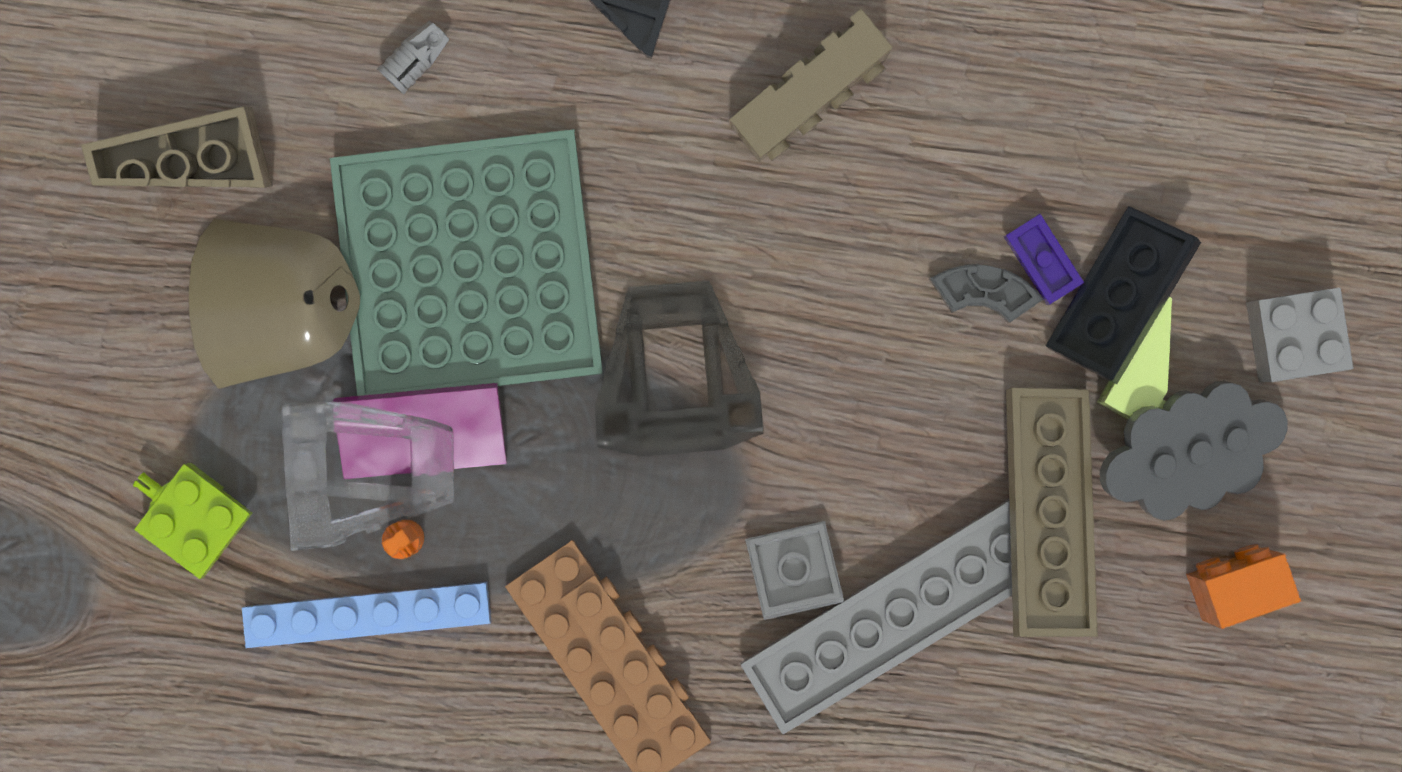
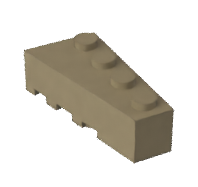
[729,8,893,162]
[81,106,272,188]

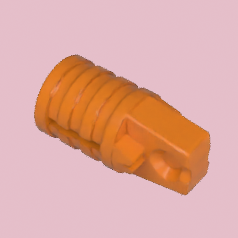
[382,520,424,559]

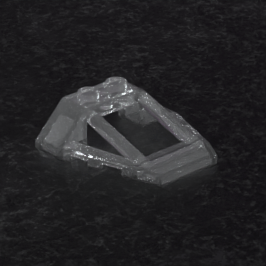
[281,402,454,551]

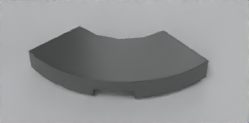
[929,264,1044,323]

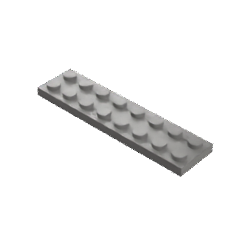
[740,499,1012,734]

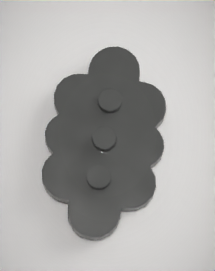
[1100,380,1288,521]

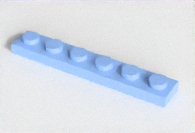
[242,582,491,648]

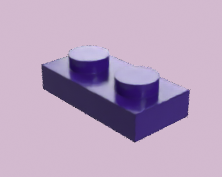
[1004,214,1084,305]

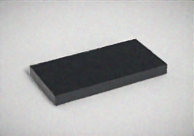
[1045,206,1201,384]

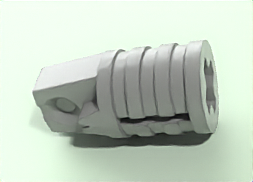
[377,21,449,94]

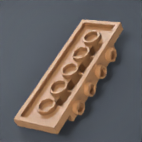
[505,539,711,772]

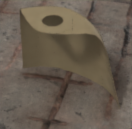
[189,219,360,389]

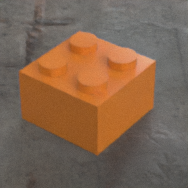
[1186,544,1301,629]

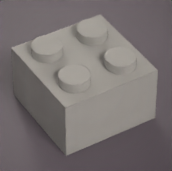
[1246,287,1353,382]

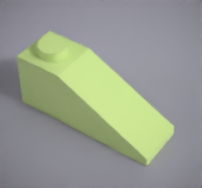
[1097,297,1172,419]

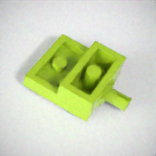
[133,463,253,579]

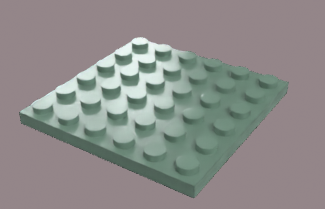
[330,129,603,396]

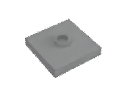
[745,521,844,620]

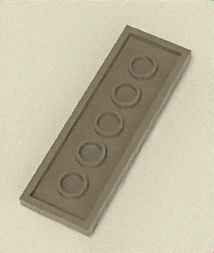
[1006,388,1098,637]

